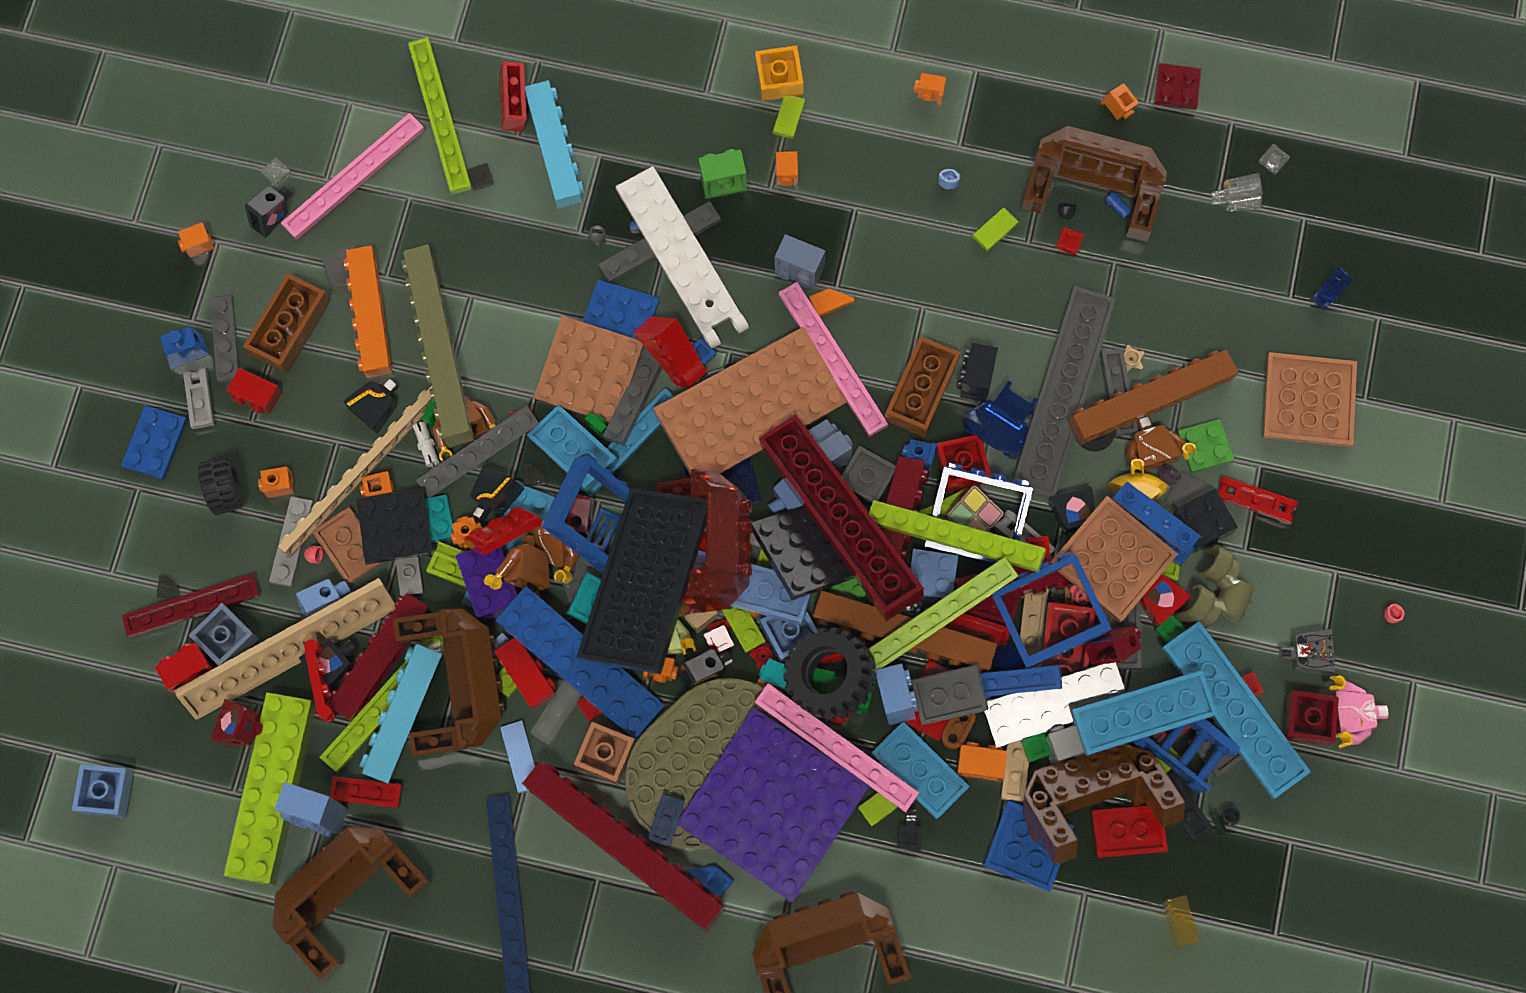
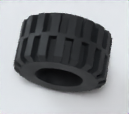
[198,455,244,516]

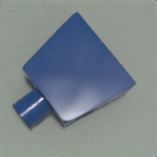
[160,327,210,369]

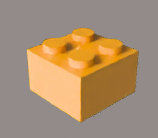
[755,45,804,101]

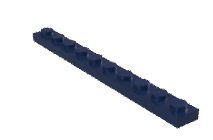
[486,795,531,993]

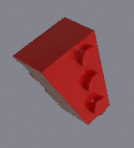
[633,316,707,388]

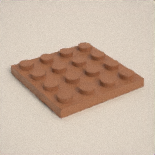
[533,316,644,423]
[1262,352,1357,448]
[1049,496,1178,623]

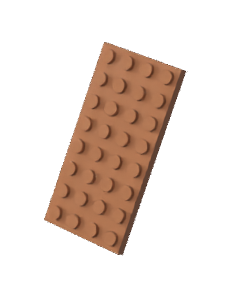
[653,327,847,487]

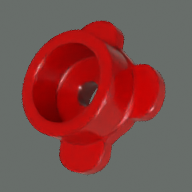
[750,643,777,670]

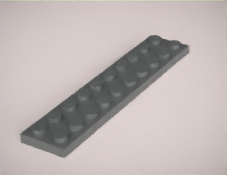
[1013,285,1116,499]

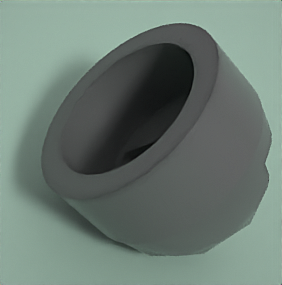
[589,225,606,244]

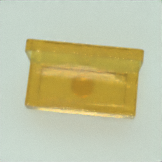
[1162,895,1200,948]

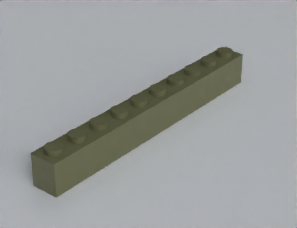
[401,244,474,447]

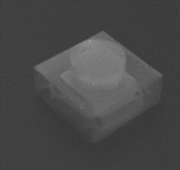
[1258,144,1290,175]
[261,157,292,188]

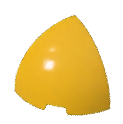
[1107,473,1170,501]

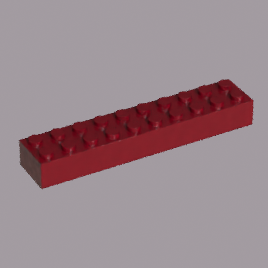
[758,415,924,622]
[522,761,724,933]

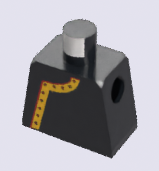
[343,379,398,434]
[470,465,525,521]
[678,649,732,692]

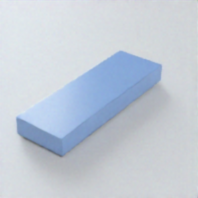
[500,721,535,793]

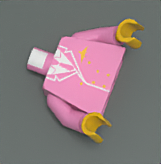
[1329,676,1388,748]

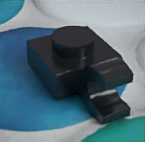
[897,809,922,851]

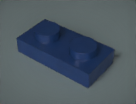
[648,794,685,847]

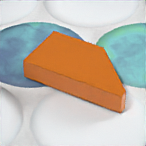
[809,289,855,317]

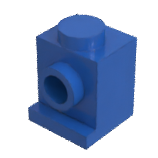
[902,439,937,471]

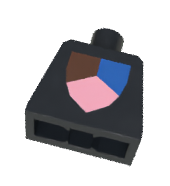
[245,186,293,238]
[1048,486,1095,534]
[299,640,357,693]

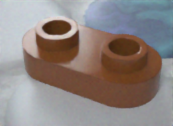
[941,713,975,750]

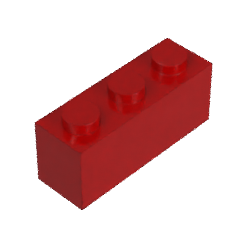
[499,62,526,132]
[494,638,556,711]

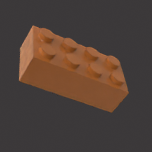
[243,273,330,374]
[885,336,961,438]

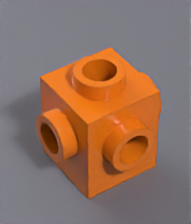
[450,516,482,551]

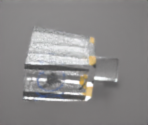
[1211,173,1262,211]

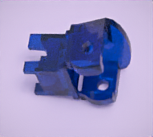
[963,381,1039,460]

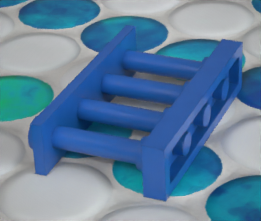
[1113,481,1201,567]
[1133,719,1240,793]

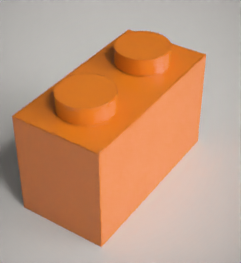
[957,742,1007,782]

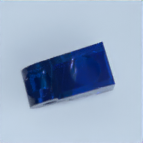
[1311,268,1354,311]

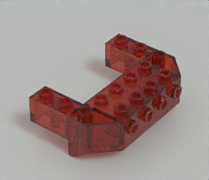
[656,469,752,616]

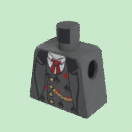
[1279,629,1335,676]

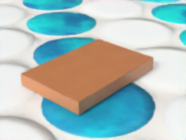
[313,507,384,586]

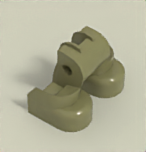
[1173,545,1254,628]

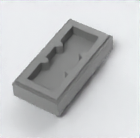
[395,556,424,597]

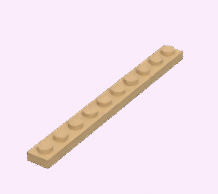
[278,386,433,559]
[1001,589,1048,803]

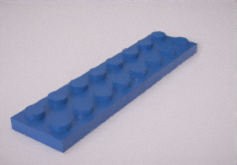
[495,586,664,740]

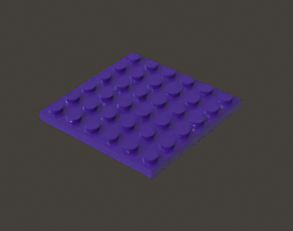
[677,708,869,903]

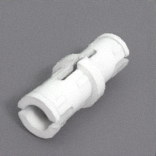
[413,422,440,467]

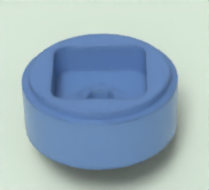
[938,169,960,189]

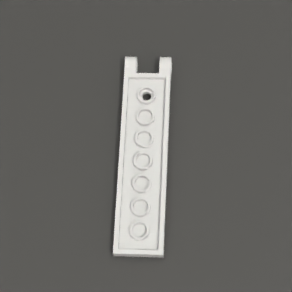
[616,166,749,349]

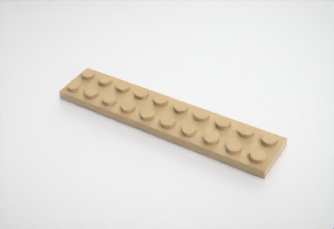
[174,578,395,720]

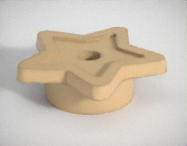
[1124,345,1144,372]

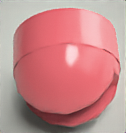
[304,546,323,564]
[1384,604,1404,624]

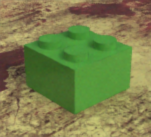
[699,149,747,199]

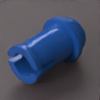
[1105,191,1133,219]

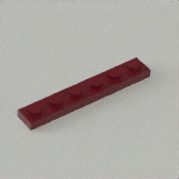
[122,574,260,638]

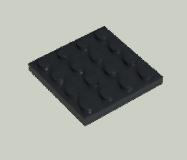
[750,506,855,600]

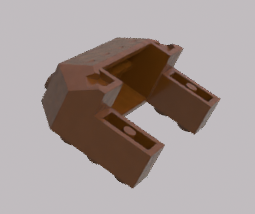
[1022,126,1167,242]
[393,609,505,758]
[1023,744,1185,865]
[273,828,431,981]
[752,891,912,993]

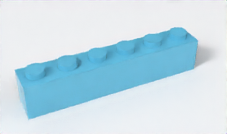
[525,80,585,208]
[359,644,442,783]

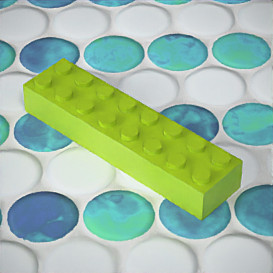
[224,693,316,886]

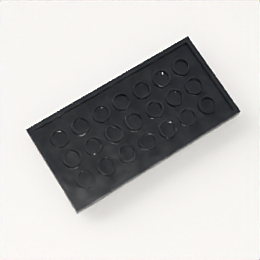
[577,488,713,674]

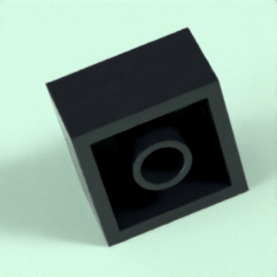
[957,342,998,403]
[1172,488,1238,553]

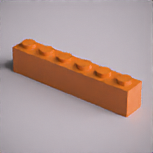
[344,246,393,378]

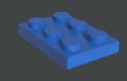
[121,406,188,480]

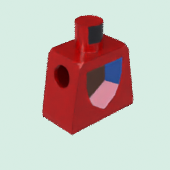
[1140,574,1192,628]

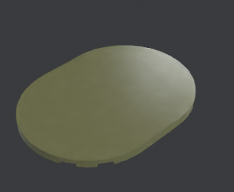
[625,678,796,850]

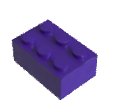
[455,546,518,623]

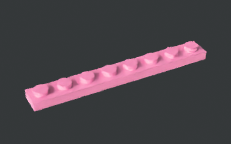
[281,113,425,240]
[779,282,888,437]
[754,684,919,812]

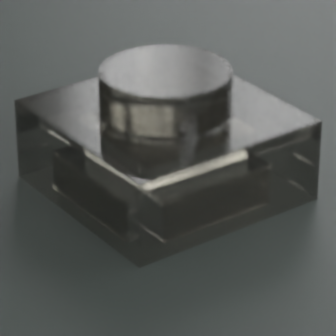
[467,163,494,191]

